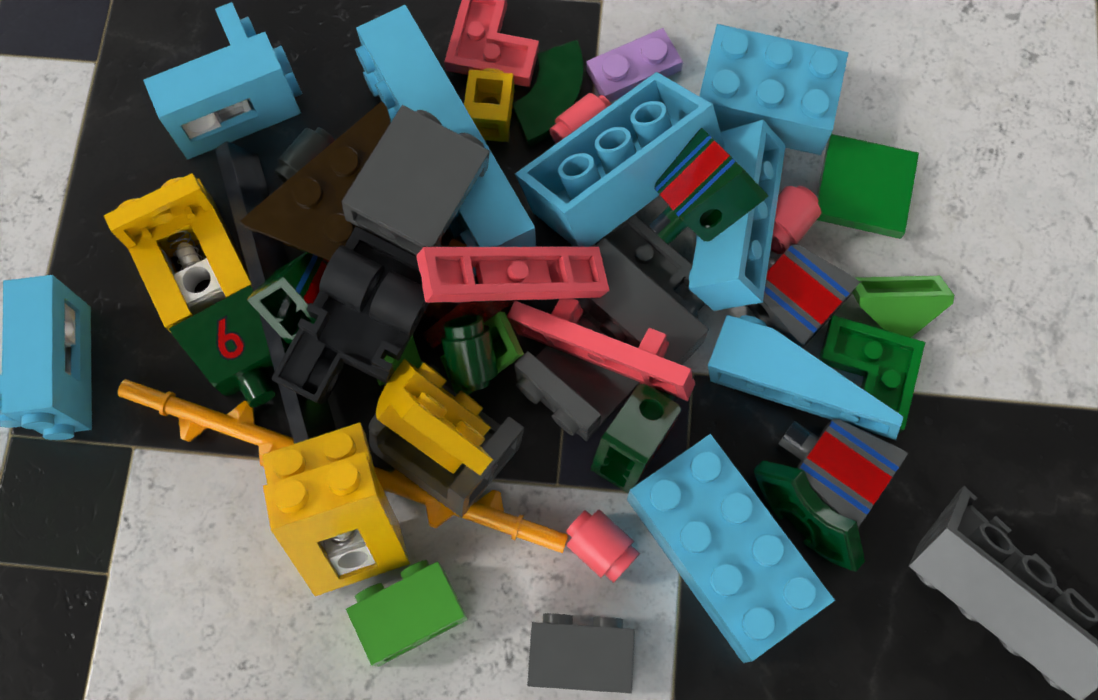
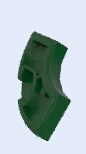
[512,40,583,148]
[754,460,865,572]

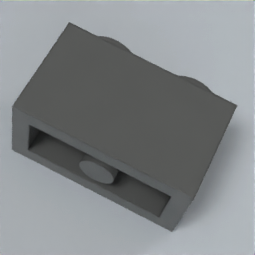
[527,613,635,694]

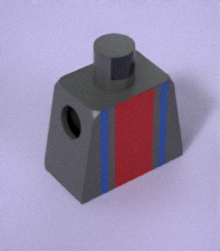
[747,244,860,348]
[778,418,908,528]

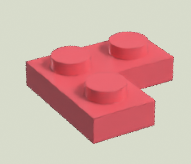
[444,0,539,87]

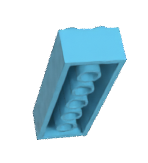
[355,5,536,276]

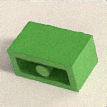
[346,560,468,667]

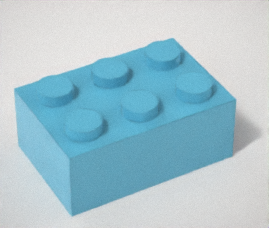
[699,24,849,155]

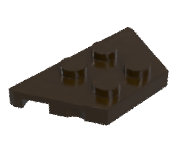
[240,101,391,262]

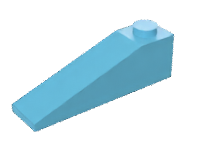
[708,315,903,440]

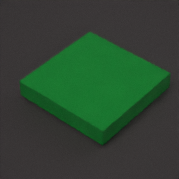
[817,134,919,239]

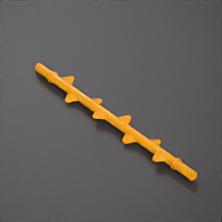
[118,379,569,554]

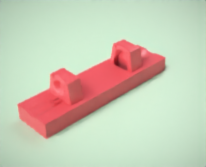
[416,247,610,303]
[507,299,695,401]

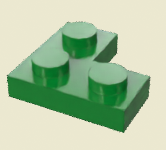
[819,315,926,434]

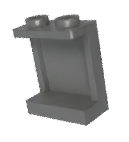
[342,105,490,256]
[368,363,524,518]

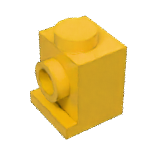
[464,68,514,142]

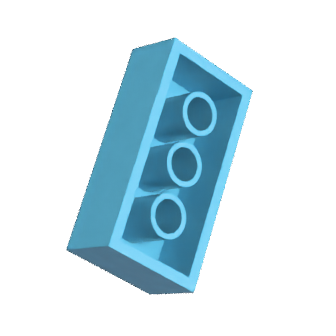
[515,72,725,247]
[627,434,835,663]

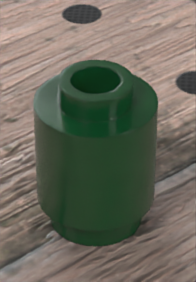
[441,314,498,391]

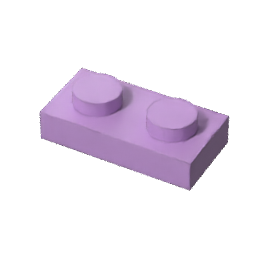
[586,28,683,102]

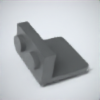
[514,315,640,442]

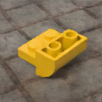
[376,359,493,475]

